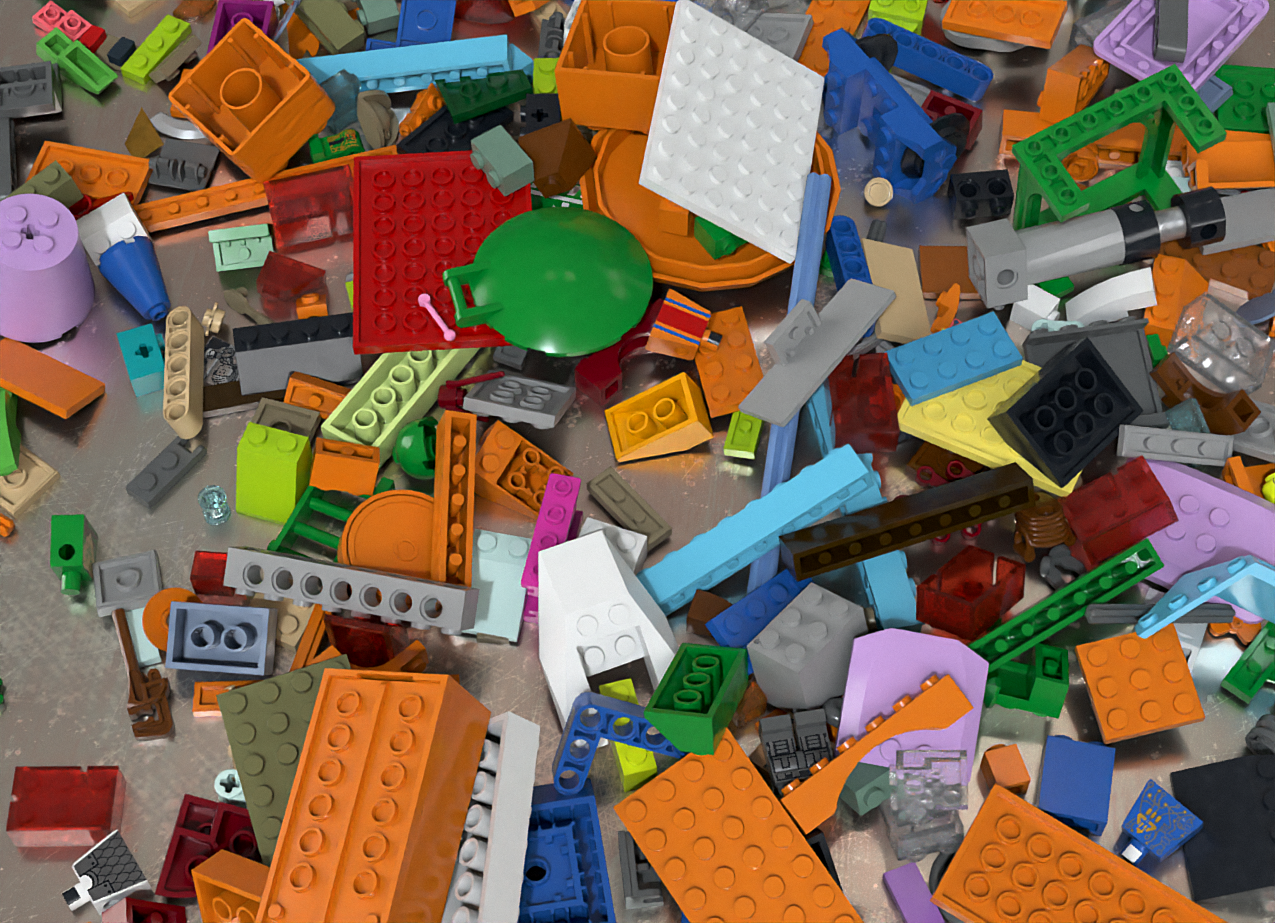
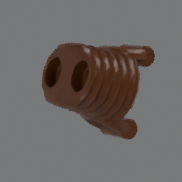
[1013,492,1076,562]

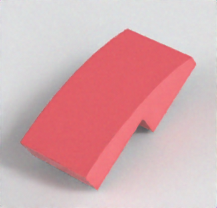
[32,0,92,42]

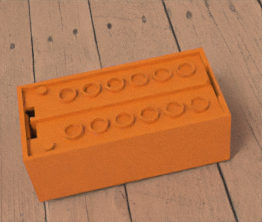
[255,668,491,923]

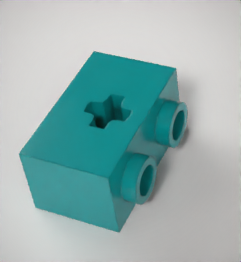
[116,323,165,397]

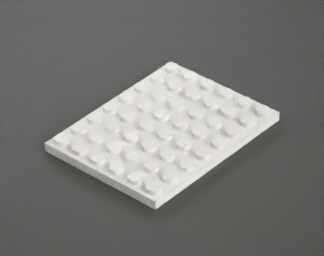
[639,0,825,264]

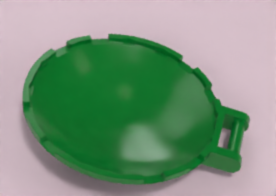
[442,207,653,357]

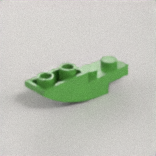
[0,387,21,476]

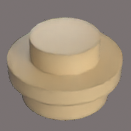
[864,177,893,207]

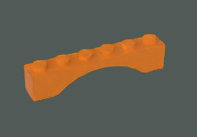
[778,674,974,835]

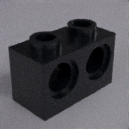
[947,169,1014,219]

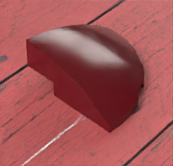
[154,793,262,898]

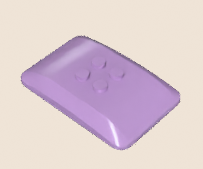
[1093,0,1270,91]
[1085,457,1275,624]

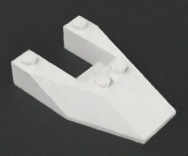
[538,530,679,748]

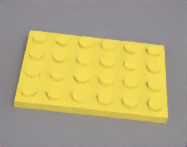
[893,328,1083,500]

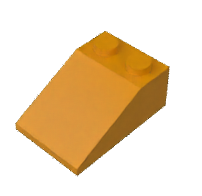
[604,372,714,462]

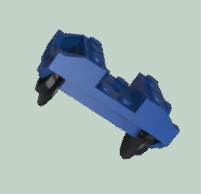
[822,28,970,205]

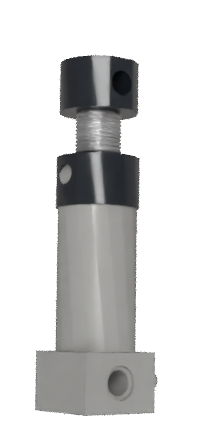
[966,186,1226,310]

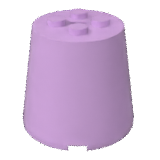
[0,194,95,343]

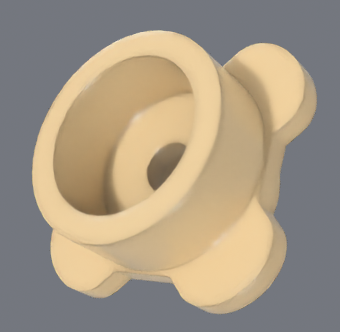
[202,302,226,336]

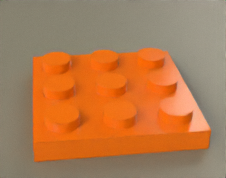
[1075,623,1205,744]

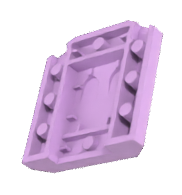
[833,628,989,782]

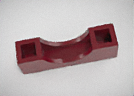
[575,298,664,407]

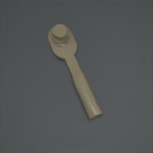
[224,286,275,325]

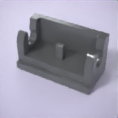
[618,830,664,909]

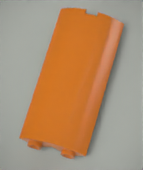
[1180,138,1275,190]

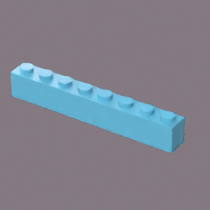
[296,34,512,100]
[636,443,874,617]

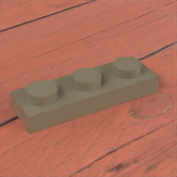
[587,466,672,552]

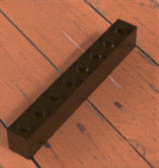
[779,462,1035,582]

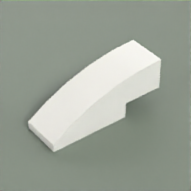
[1065,267,1157,327]

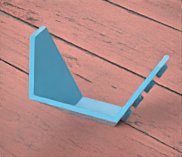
[1134,554,1275,639]

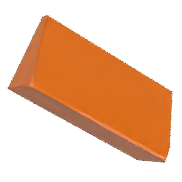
[283,372,352,419]

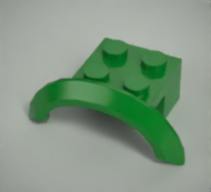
[983,617,1069,719]

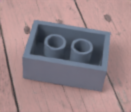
[165,601,278,675]

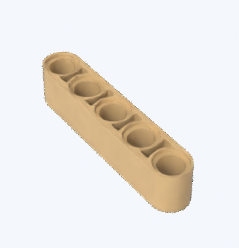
[163,306,204,439]

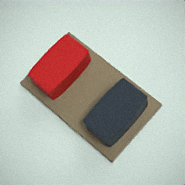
[79,25,139,72]

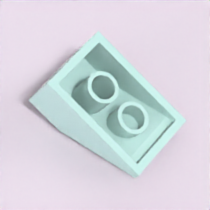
[461,529,532,642]

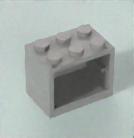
[747,582,868,714]

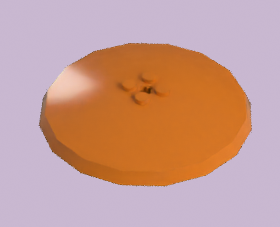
[580,128,841,292]

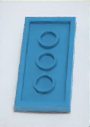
[883,311,1023,406]

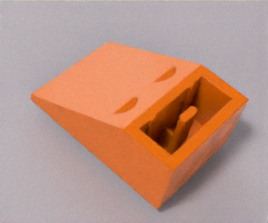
[474,420,574,520]

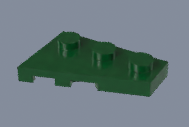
[435,69,533,124]

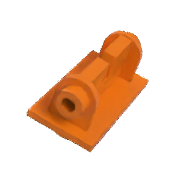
[399,83,444,137]

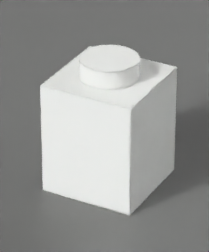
[1010,284,1060,331]

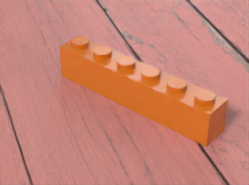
[431,410,477,604]

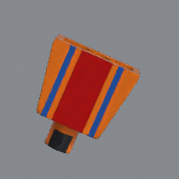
[645,288,723,360]

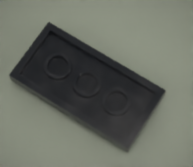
[397,105,514,154]

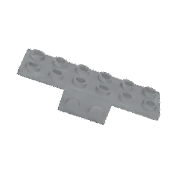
[738,279,896,427]

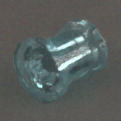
[198,485,231,526]

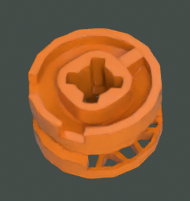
[1061,143,1099,182]

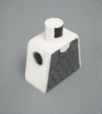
[62,829,154,915]

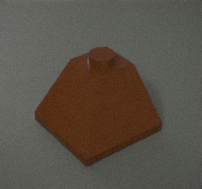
[518,118,597,199]

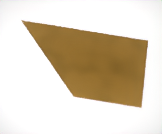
[125,107,164,158]

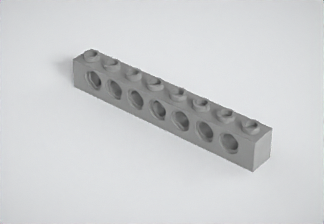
[223,546,479,635]

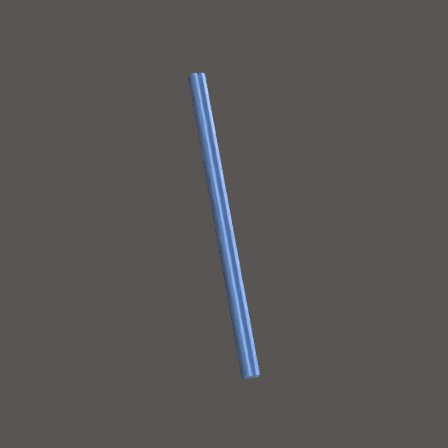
[746,172,832,596]

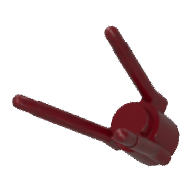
[438,371,505,423]

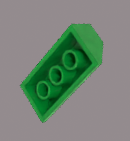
[644,643,749,755]

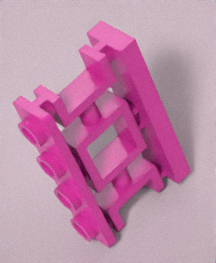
[521,473,583,624]

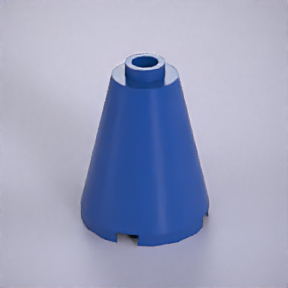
[98,236,171,321]

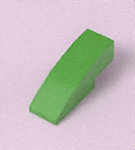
[36,27,118,95]

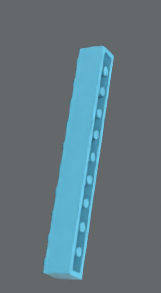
[806,369,926,633]

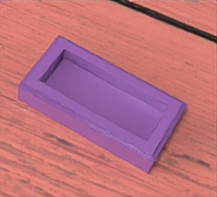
[882,861,945,923]

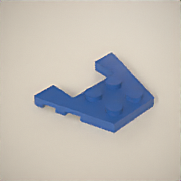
[366,0,456,51]

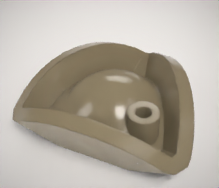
[357,90,399,149]

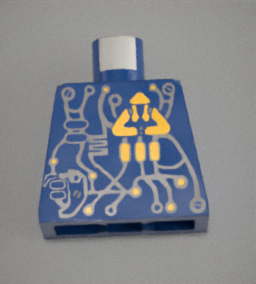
[1119,779,1203,867]

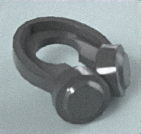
[1040,545,1087,590]

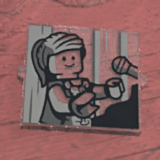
[203,335,239,385]

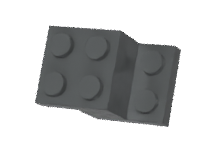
[0,61,62,119]

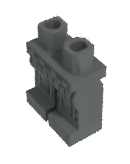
[758,708,833,799]

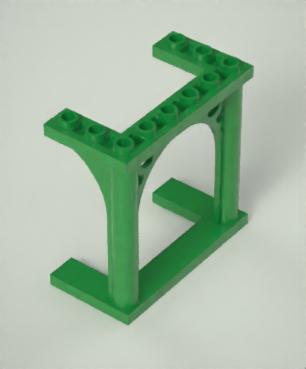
[1012,64,1227,298]

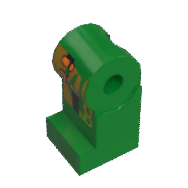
[308,129,365,164]

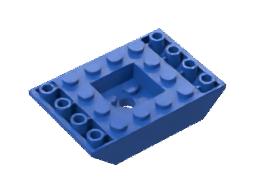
[517,778,616,923]

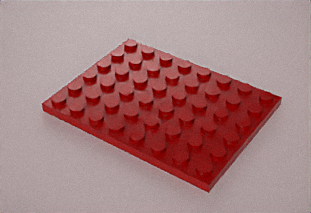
[353,150,532,355]

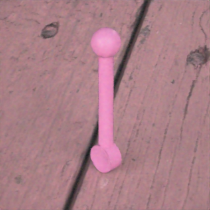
[418,294,456,341]

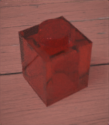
[190,550,235,597]

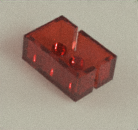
[263,164,354,248]
[823,353,900,454]
[1057,455,1179,565]
[916,544,1026,642]
[6,766,127,847]

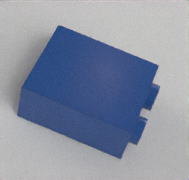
[1035,735,1116,836]

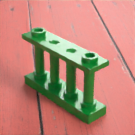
[267,476,396,563]

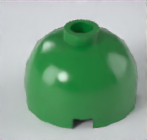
[392,416,439,480]

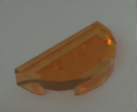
[172,0,216,21]

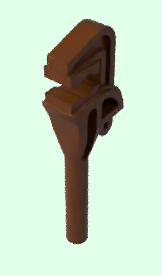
[111,608,175,741]

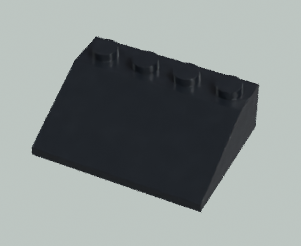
[987,337,1144,488]
[1169,755,1275,904]

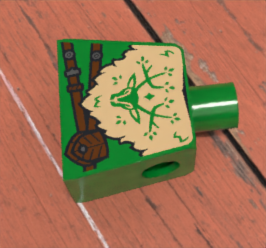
[50,514,98,595]

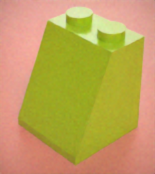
[236,422,313,526]

